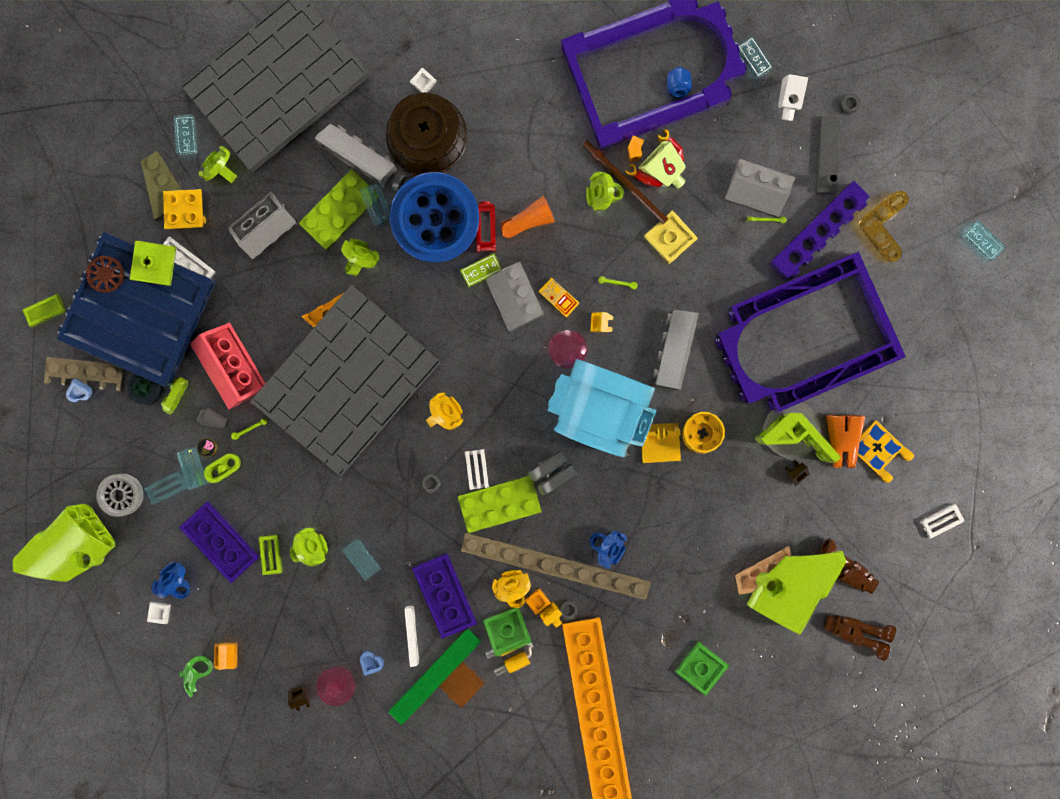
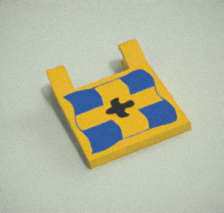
[858,420,914,483]

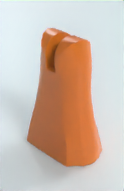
[501,196,555,238]
[826,415,865,468]

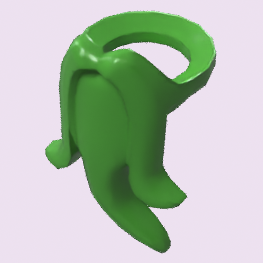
[179,656,213,697]

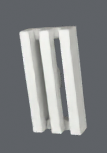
[465,449,489,490]
[920,504,964,539]

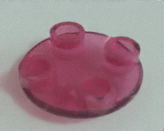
[549,330,588,368]

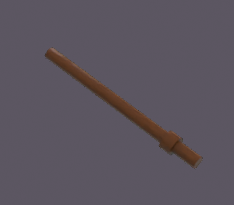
[582,140,669,225]

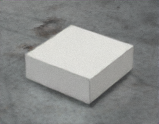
[410,68,437,92]
[147,602,171,624]

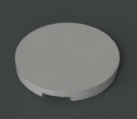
[763,403,821,458]

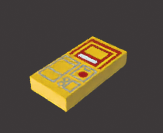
[538,278,579,318]

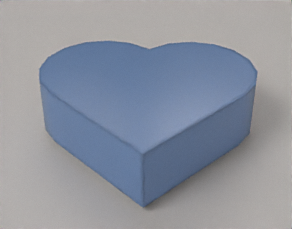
[66,378,93,402]
[359,651,384,676]

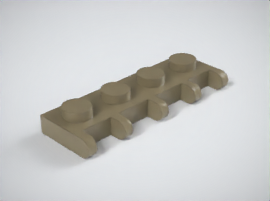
[44,357,125,391]

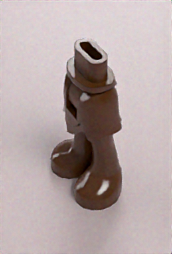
[820,538,879,594]
[824,615,896,661]

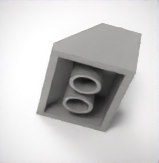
[725,159,795,217]
[227,191,296,259]
[485,262,544,331]

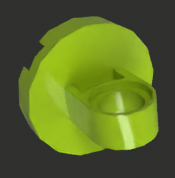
[199,146,238,184]
[586,172,624,211]
[341,238,379,276]
[290,528,328,566]

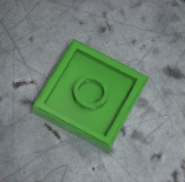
[483,608,532,657]
[675,641,729,696]

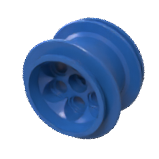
[390,172,479,262]

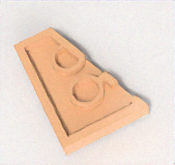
[735,546,791,595]

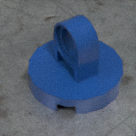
[589,530,627,569]
[151,562,190,599]

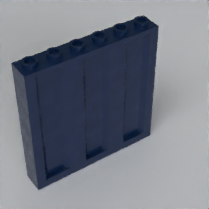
[57,232,216,387]

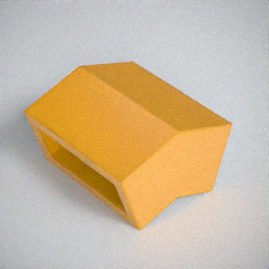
[626,135,644,163]
[214,643,237,670]

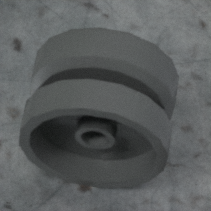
[528,450,577,496]

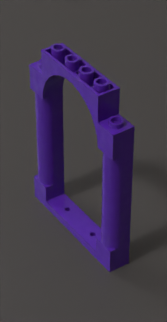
[560,0,747,151]
[715,251,906,413]

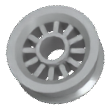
[96,474,144,517]

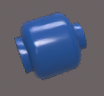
[667,67,692,98]

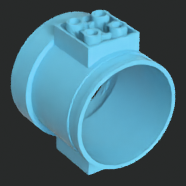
[547,359,657,457]

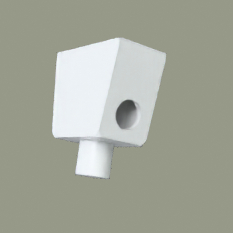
[778,74,808,121]

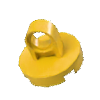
[426,392,463,430]
[492,570,531,608]

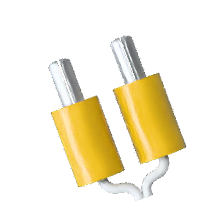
[486,643,533,676]

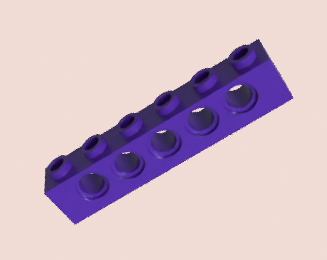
[769,181,870,280]

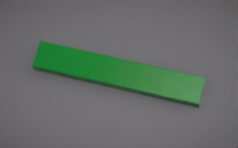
[388,628,481,725]

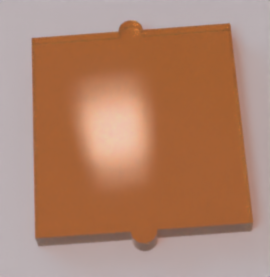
[439,662,485,708]

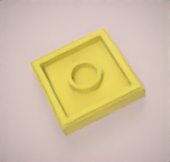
[644,210,698,264]

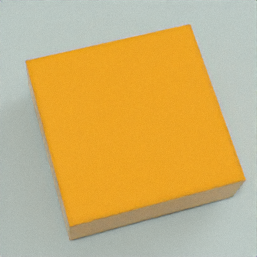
[525,588,551,615]

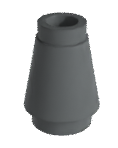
[197,407,227,429]

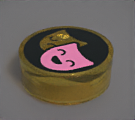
[197,438,217,457]

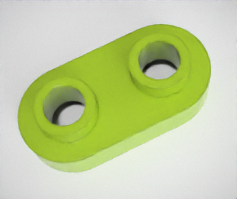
[161,377,188,414]
[204,453,241,483]

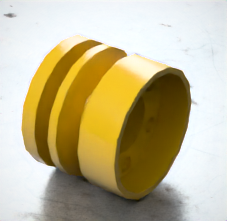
[682,412,725,454]

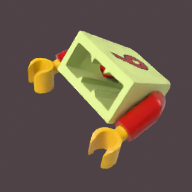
[625,129,686,189]

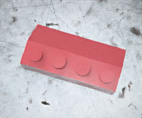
[190,323,266,410]

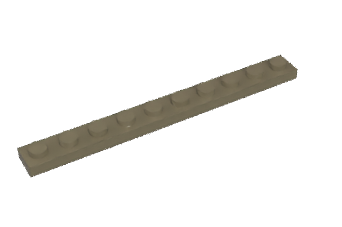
[461,532,651,600]

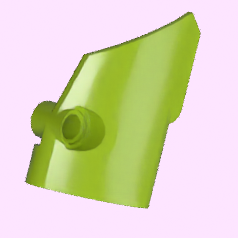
[12,504,115,582]
[746,550,846,635]

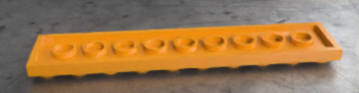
[562,617,632,799]

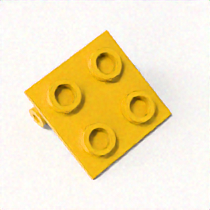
[163,189,206,229]
[642,423,681,463]

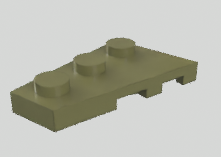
[141,151,182,221]

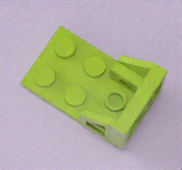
[754,413,841,463]

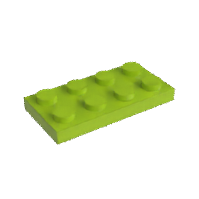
[299,169,380,250]
[458,476,542,533]

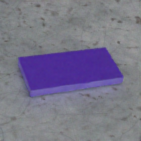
[179,501,260,584]
[412,553,477,639]

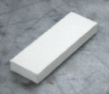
[162,236,216,278]
[405,605,419,667]

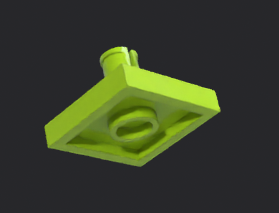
[130,240,177,286]

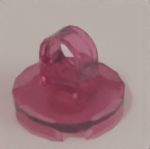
[316,666,356,706]

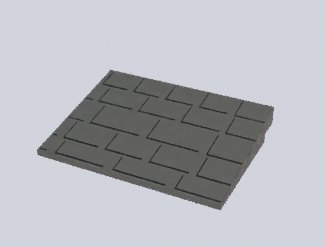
[181,0,370,173]
[250,285,441,477]

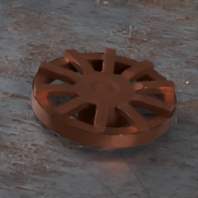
[86,256,124,293]

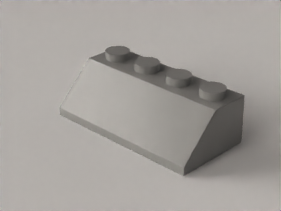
[315,124,397,188]
[652,310,699,390]

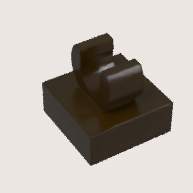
[785,460,810,486]
[288,685,310,711]

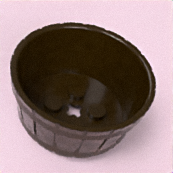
[386,92,468,175]

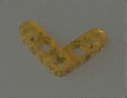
[859,191,909,262]

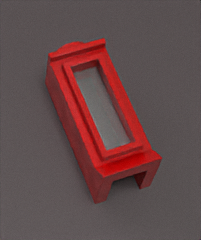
[476,201,496,253]

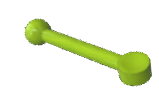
[747,216,787,224]
[598,276,638,290]
[231,417,268,440]

